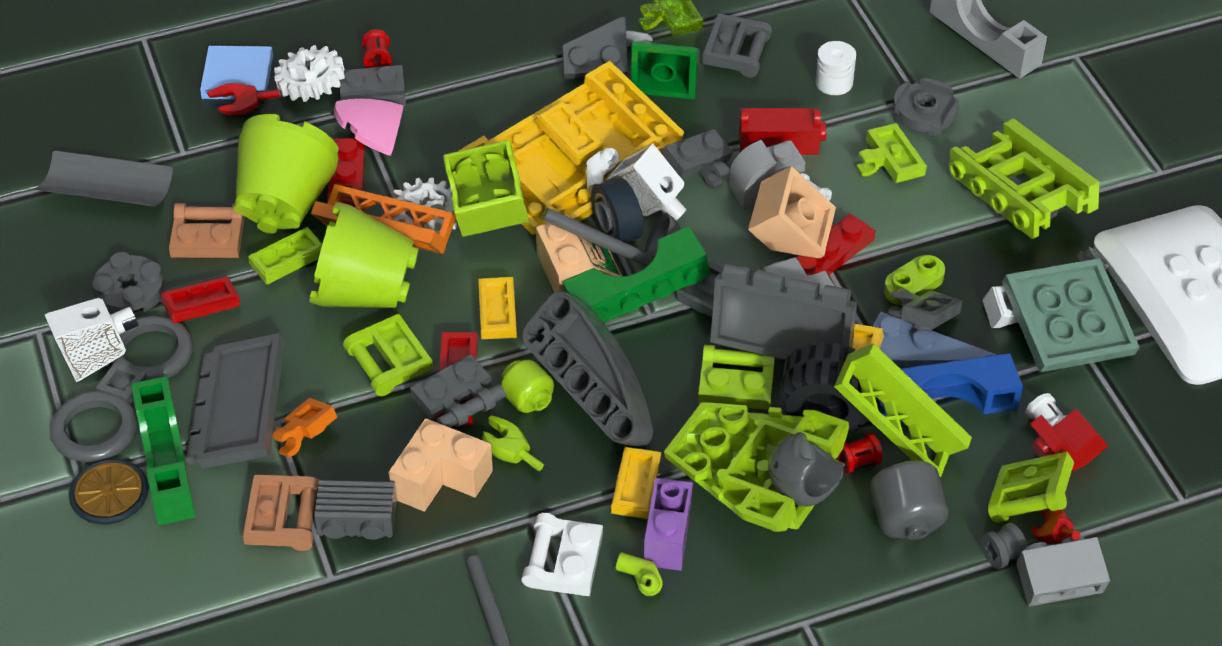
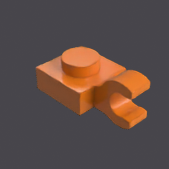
[272,398,337,457]

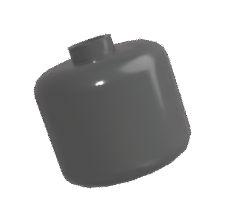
[869,460,949,540]

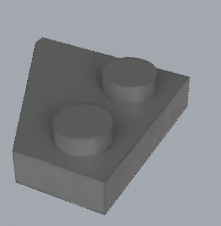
[563,17,628,79]

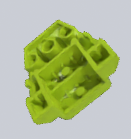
[664,402,849,532]

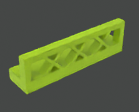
[834,343,972,477]

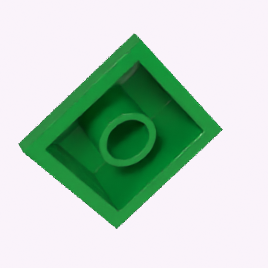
[631,41,700,99]

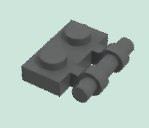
[410,354,506,428]

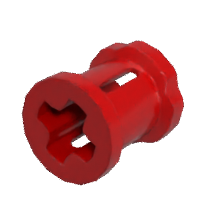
[362,29,392,68]
[837,432,883,474]

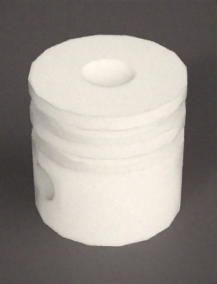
[815,41,856,95]

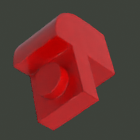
[1030,409,1109,472]

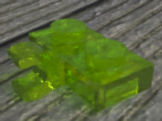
[639,0,703,36]

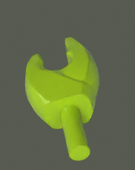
[482,415,544,471]

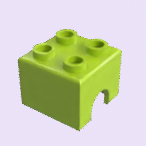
[443,140,529,237]

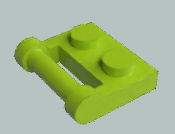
[343,314,433,396]
[698,344,775,410]
[988,451,1074,523]

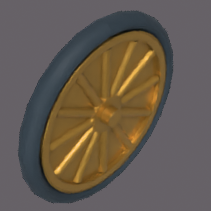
[69,459,149,524]

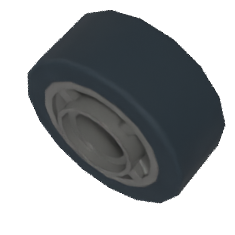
[591,177,644,243]

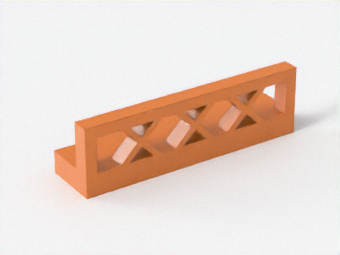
[311,184,456,254]

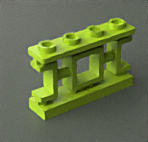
[949,118,1100,239]

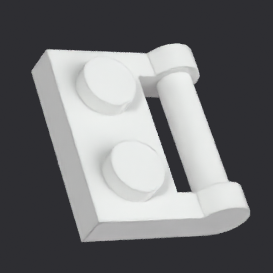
[521,513,603,596]

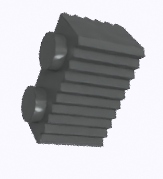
[314,480,397,540]

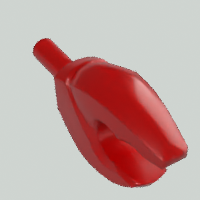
[207,82,281,116]
[1031,509,1080,545]

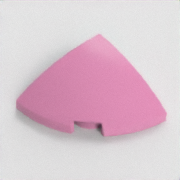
[334,99,404,156]

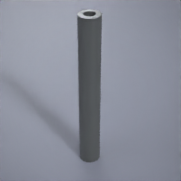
[466,555,511,646]

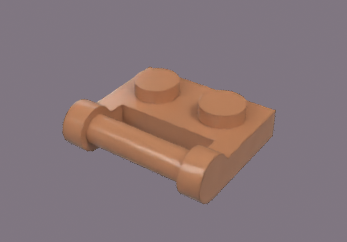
[169,203,245,258]
[243,475,319,551]

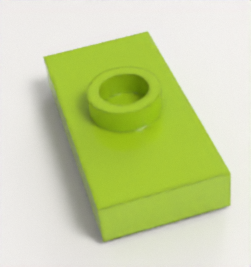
[248,227,322,285]

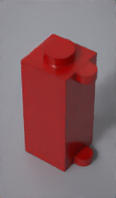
[739,108,826,155]

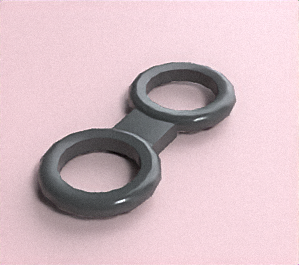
[50,315,193,463]

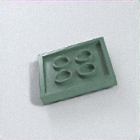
[1002,258,1140,373]

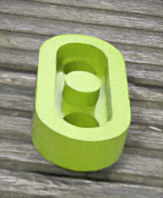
[884,255,945,306]

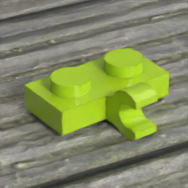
[856,123,927,183]

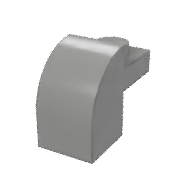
[729,140,806,209]

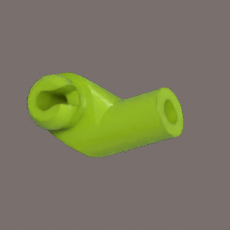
[616,552,663,596]

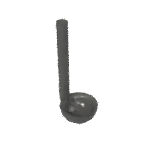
[541,207,681,267]

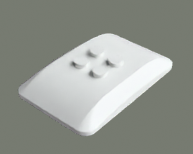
[1093,205,1222,385]

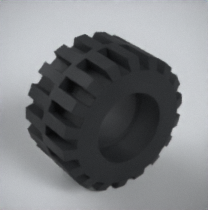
[779,342,867,431]

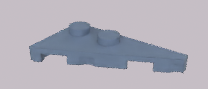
[872,312,996,369]

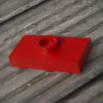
[161,276,240,324]

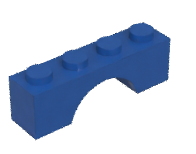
[875,353,1023,430]

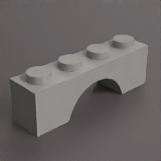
[930,0,1047,79]

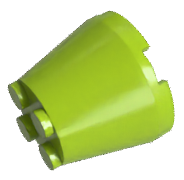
[233,114,339,234]
[309,201,419,308]

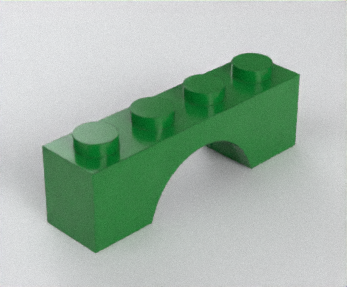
[562,226,710,323]
[131,376,196,525]

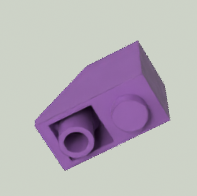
[644,478,693,571]

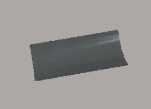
[34,151,173,206]

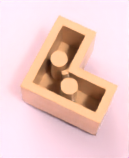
[389,418,493,512]

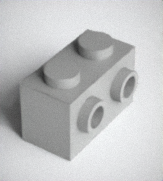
[1016,535,1110,607]

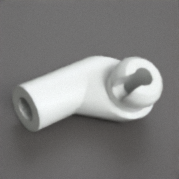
[585,148,619,193]

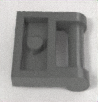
[702,13,772,78]

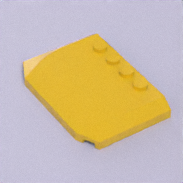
[459,61,684,235]

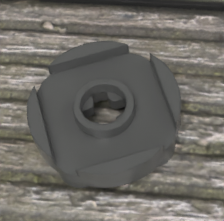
[893,78,959,136]
[92,252,164,314]

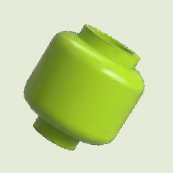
[501,360,554,413]

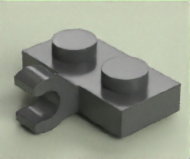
[661,129,733,189]
[888,288,963,331]

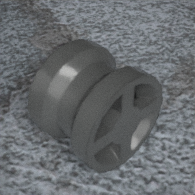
[981,523,1028,569]

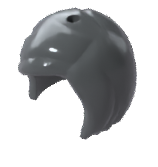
[768,432,845,507]

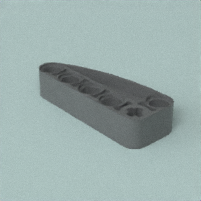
[522,291,653,449]

